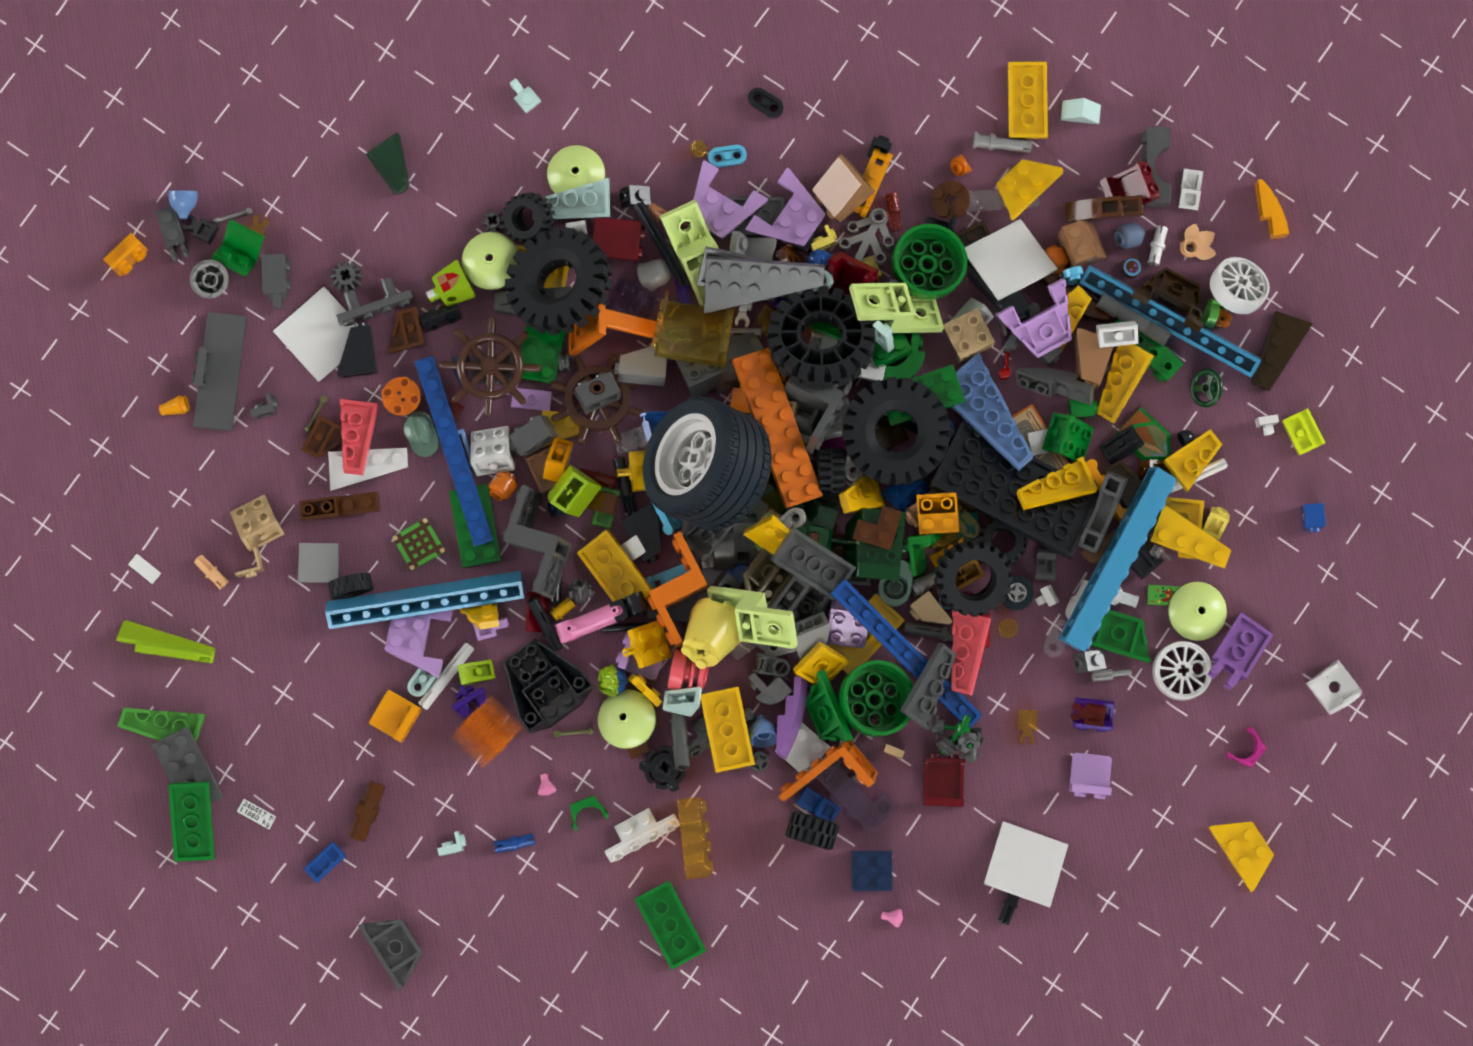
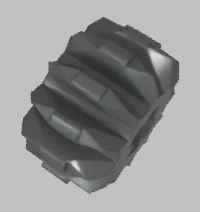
[330,260,364,292]

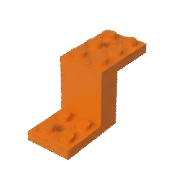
[647,531,708,648]

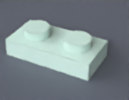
[873,320,894,353]

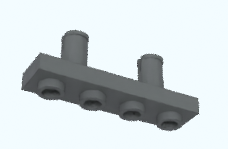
[336,277,414,327]

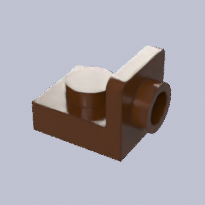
[1138,459,1169,481]

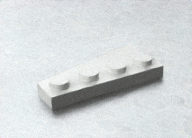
[328,448,408,491]

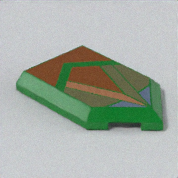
[1115,407,1171,461]

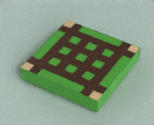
[392,518,446,571]

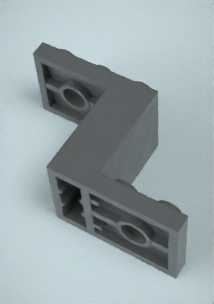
[785,337,845,455]
[503,485,572,600]

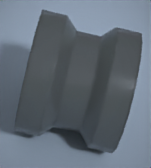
[750,752,769,772]

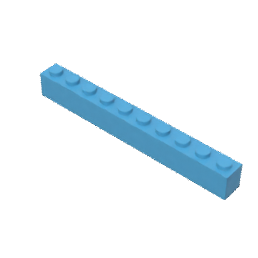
[1080,265,1261,378]
[1058,467,1177,652]
[325,571,525,629]

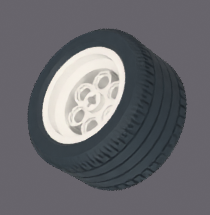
[643,397,772,531]

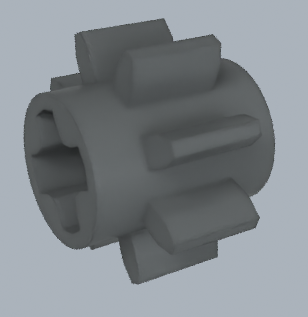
[481,209,505,232]
[568,579,592,604]

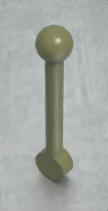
[305,396,328,433]
[553,727,594,738]

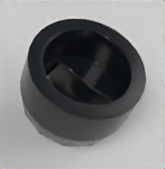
[1177,430,1194,447]

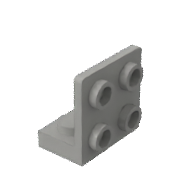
[729,231,777,261]

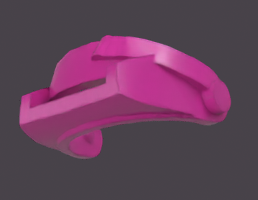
[1226,727,1267,768]

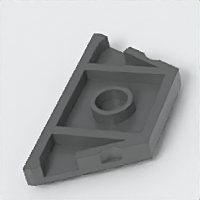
[358,919,423,990]

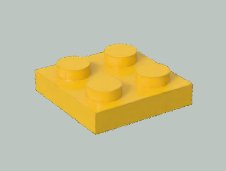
[793,642,849,684]

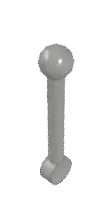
[213,208,252,224]

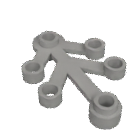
[839,208,894,265]

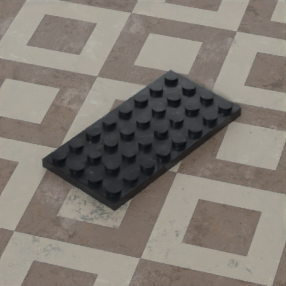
[929,420,1099,560]

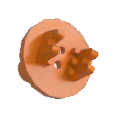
[382,377,421,416]

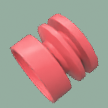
[667,648,709,692]

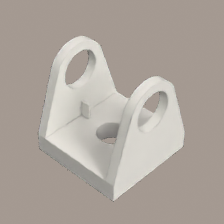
[1306,660,1362,715]

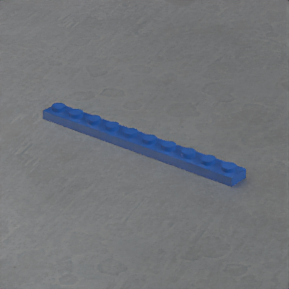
[415,356,494,547]
[830,579,982,727]

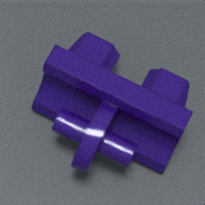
[452,685,489,719]

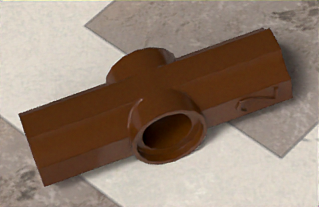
[348,780,386,842]

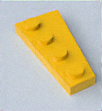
[1097,344,1154,423]
[1016,456,1097,510]
[1150,505,1231,569]

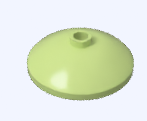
[547,145,605,194]
[462,232,518,290]
[1168,582,1227,641]
[598,689,656,749]

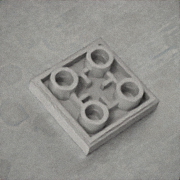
[298,543,339,583]

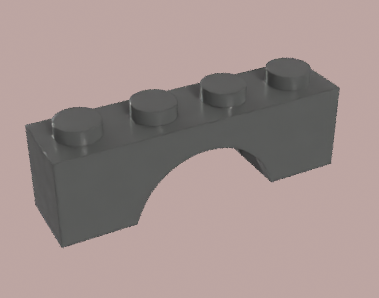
[1141,127,1171,207]
[1078,471,1128,553]

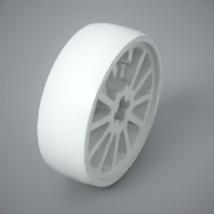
[1210,257,1270,314]
[1152,641,1212,701]

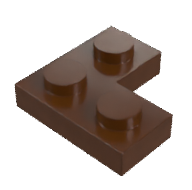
[852,506,902,550]

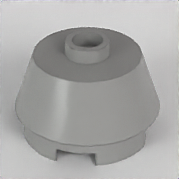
[190,260,229,298]

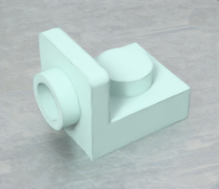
[437,831,466,856]

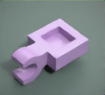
[473,617,509,641]

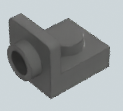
[250,392,279,420]

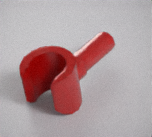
[998,353,1010,380]

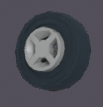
[1001,575,1034,611]

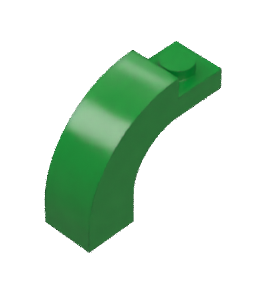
[874,333,926,382]

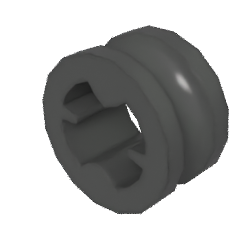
[558,353,571,371]

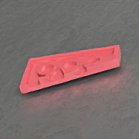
[340,399,379,476]
[952,610,991,696]

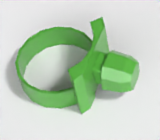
[1201,298,1225,329]

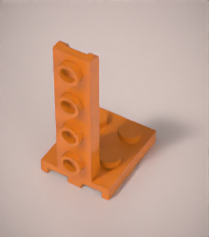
[778,741,878,801]

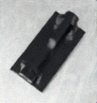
[420,304,463,333]

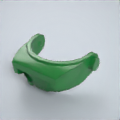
[570,795,609,831]

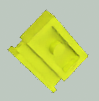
[1281,408,1326,456]

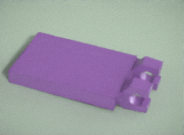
[1207,612,1273,690]

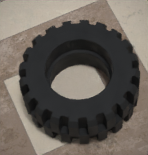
[934,538,1013,617]

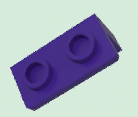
[1072,697,1115,732]

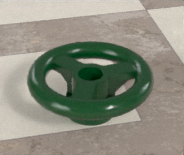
[1190,369,1223,408]

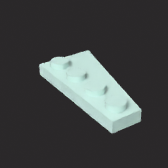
[533,178,610,220]

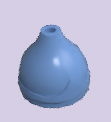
[168,191,198,219]
[749,715,777,748]

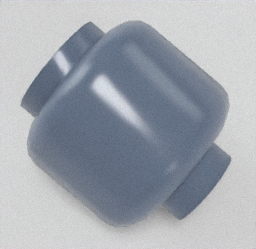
[1114,222,1145,249]

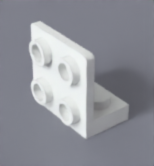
[470,426,515,476]

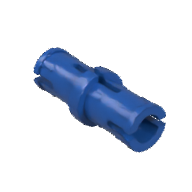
[494,833,535,854]

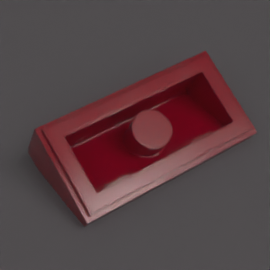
[525,592,548,633]

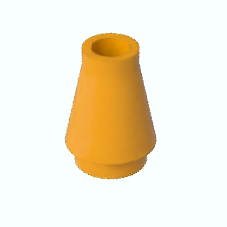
[159,395,190,416]

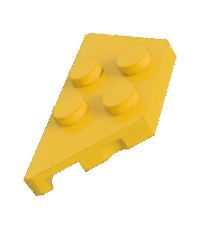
[996,159,1063,221]
[1208,821,1274,892]

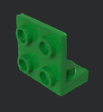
[211,219,264,277]
[1042,413,1094,462]
[906,532,942,576]

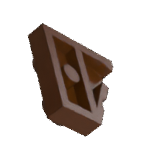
[388,306,426,354]
[301,415,342,459]

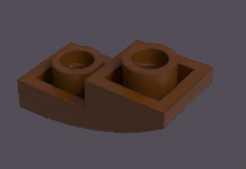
[586,491,620,515]

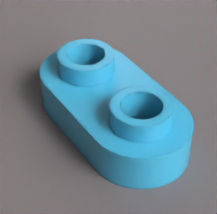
[708,145,747,168]
[1061,266,1084,286]

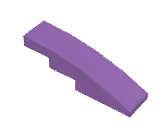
[776,676,808,759]

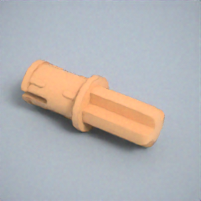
[194,555,229,590]

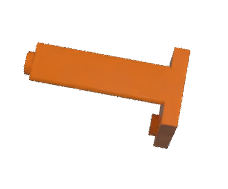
[568,303,665,356]

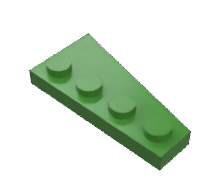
[117,708,206,742]

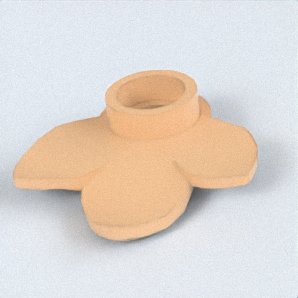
[1180,224,1216,260]

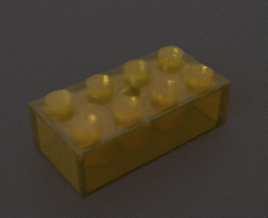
[677,797,714,880]

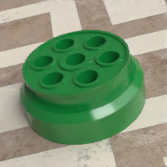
[892,224,968,300]
[839,660,914,737]

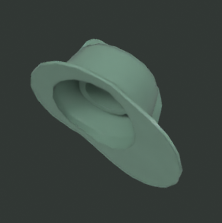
[403,411,439,457]
[879,559,913,606]

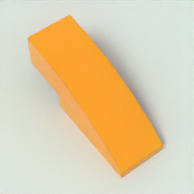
[1255,179,1289,239]

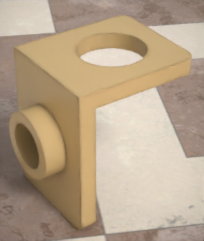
[235,547,264,578]

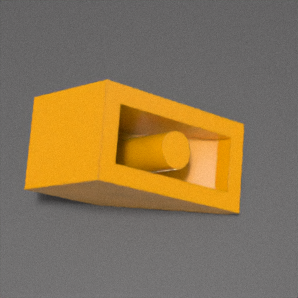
[543,438,573,482]

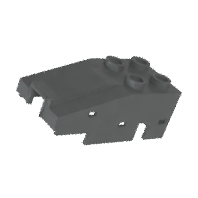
[676,332,764,398]

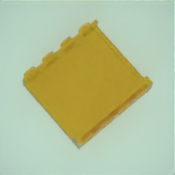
[652,291,735,367]

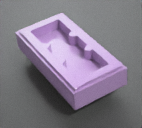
[511,388,552,411]

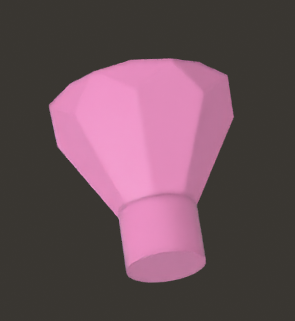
[538,774,557,796]
[881,909,903,928]

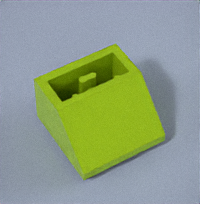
[547,464,602,517]

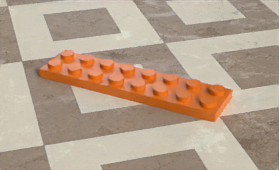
[732,348,823,509]

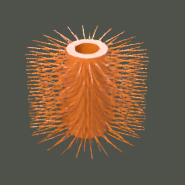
[452,696,523,767]

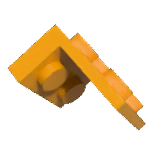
[103,233,148,277]
[369,690,422,743]

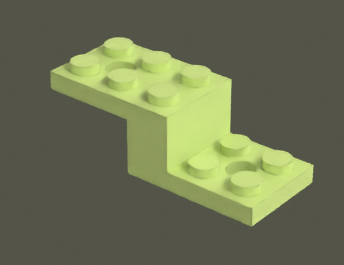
[660,199,719,308]
[849,283,944,333]
[707,586,798,649]

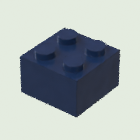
[851,851,892,891]

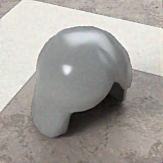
[637,259,672,293]

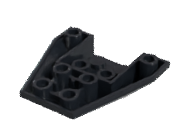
[503,638,594,733]

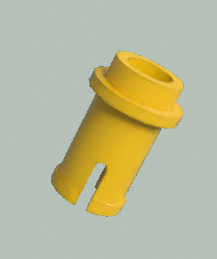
[550,597,575,621]

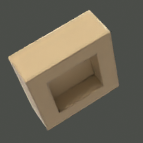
[883,744,905,759]

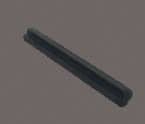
[634,201,689,288]

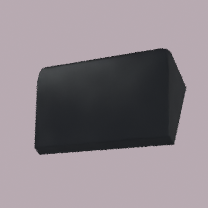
[1099,424,1145,465]

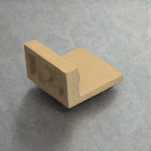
[943,308,995,363]
[230,495,285,552]

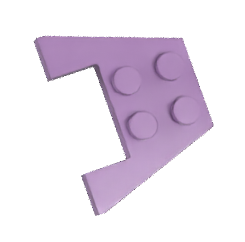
[693,160,768,239]
[745,167,826,247]
[996,278,1072,358]
[385,610,454,678]

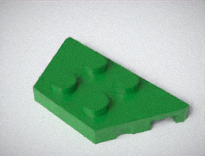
[1091,610,1150,663]
[806,670,854,742]

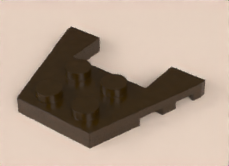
[1131,267,1203,332]

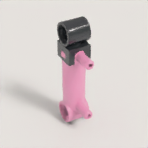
[554,591,649,644]

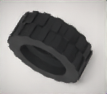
[328,572,374,599]

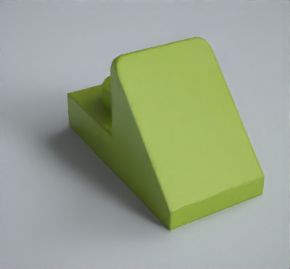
[457,659,496,685]

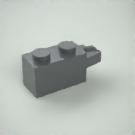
[261,254,292,310]
[509,414,558,457]

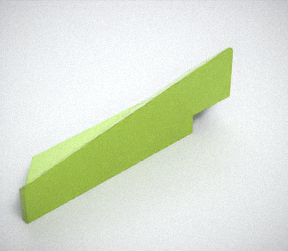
[116,620,215,664]

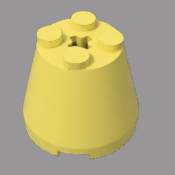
[681,598,742,669]

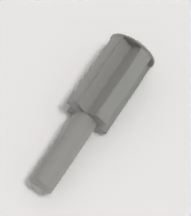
[1091,669,1132,683]

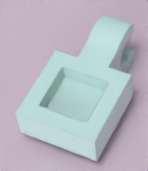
[510,78,541,114]

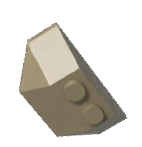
[743,548,793,608]

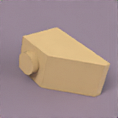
[909,591,953,626]

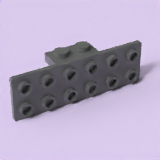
[192,312,247,431]

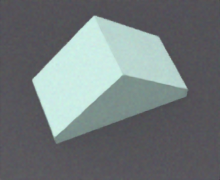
[1060,98,1101,125]
[663,687,702,717]

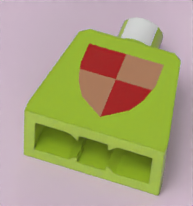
[426,260,476,306]

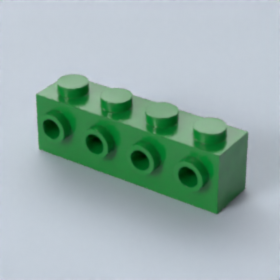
[1115,319,1184,383]

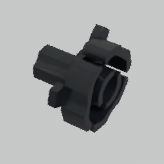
[639,746,686,792]

